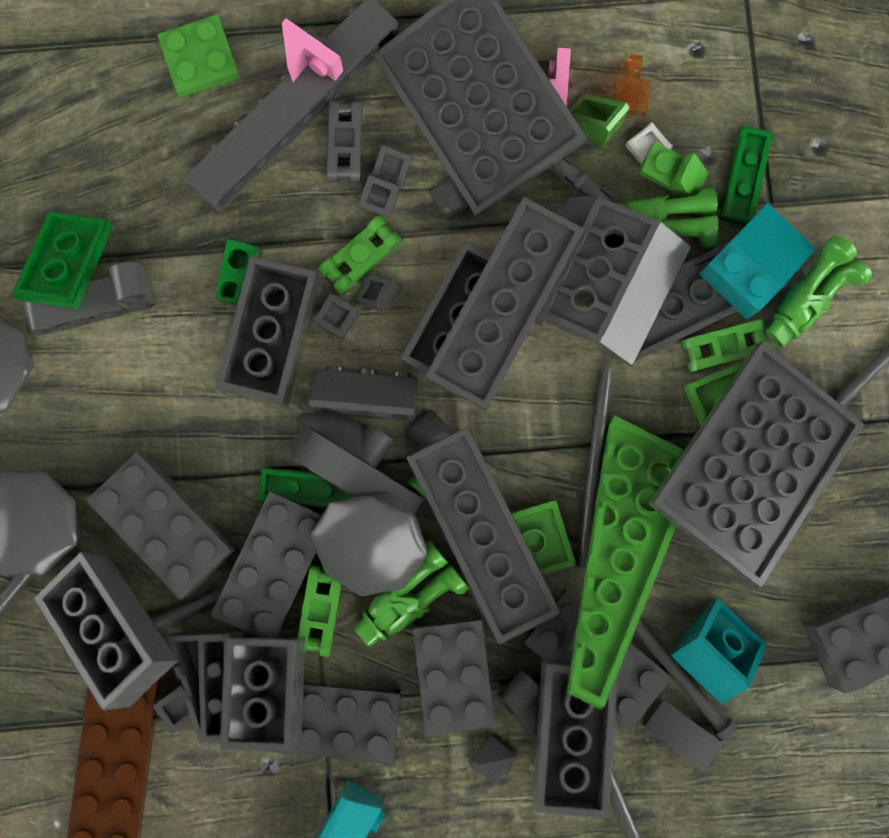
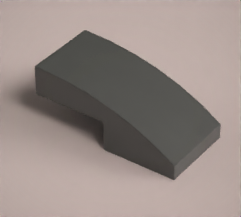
[358,145,413,218]
[644,700,724,772]

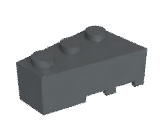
[163,629,245,743]

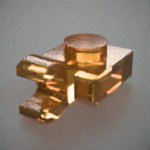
[614,55,650,116]

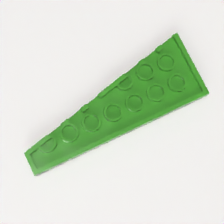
[567,415,684,709]

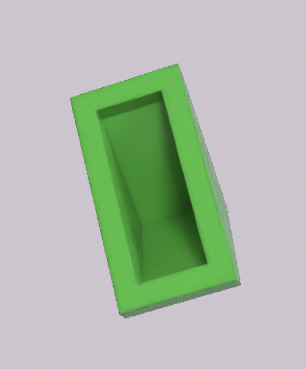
[569,93,630,149]

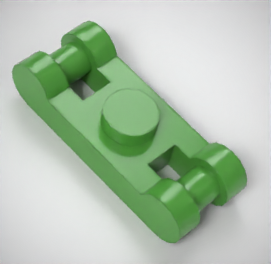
[318,215,403,295]
[681,319,772,373]
[298,564,343,657]

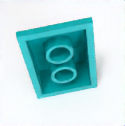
[699,203,816,319]

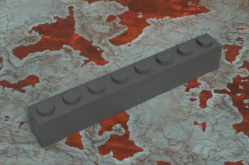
[184,0,399,214]

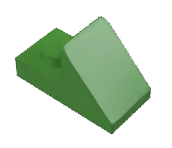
[637,141,708,198]

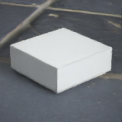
[625,122,673,164]

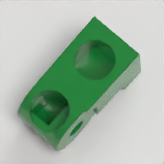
[216,239,263,305]

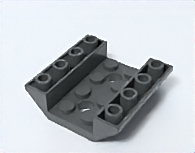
[534,196,691,366]

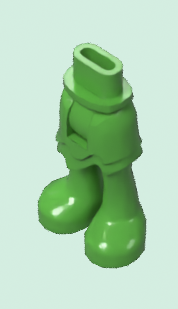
[617,187,718,249]
[766,235,872,348]
[353,539,470,647]

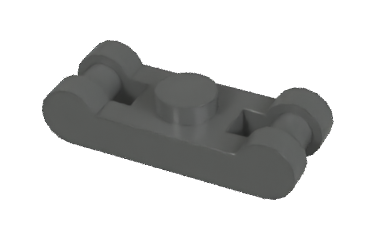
[327,99,363,182]

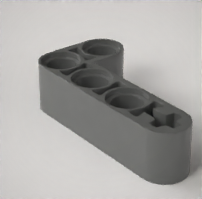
[22,262,156,336]
[291,428,424,515]

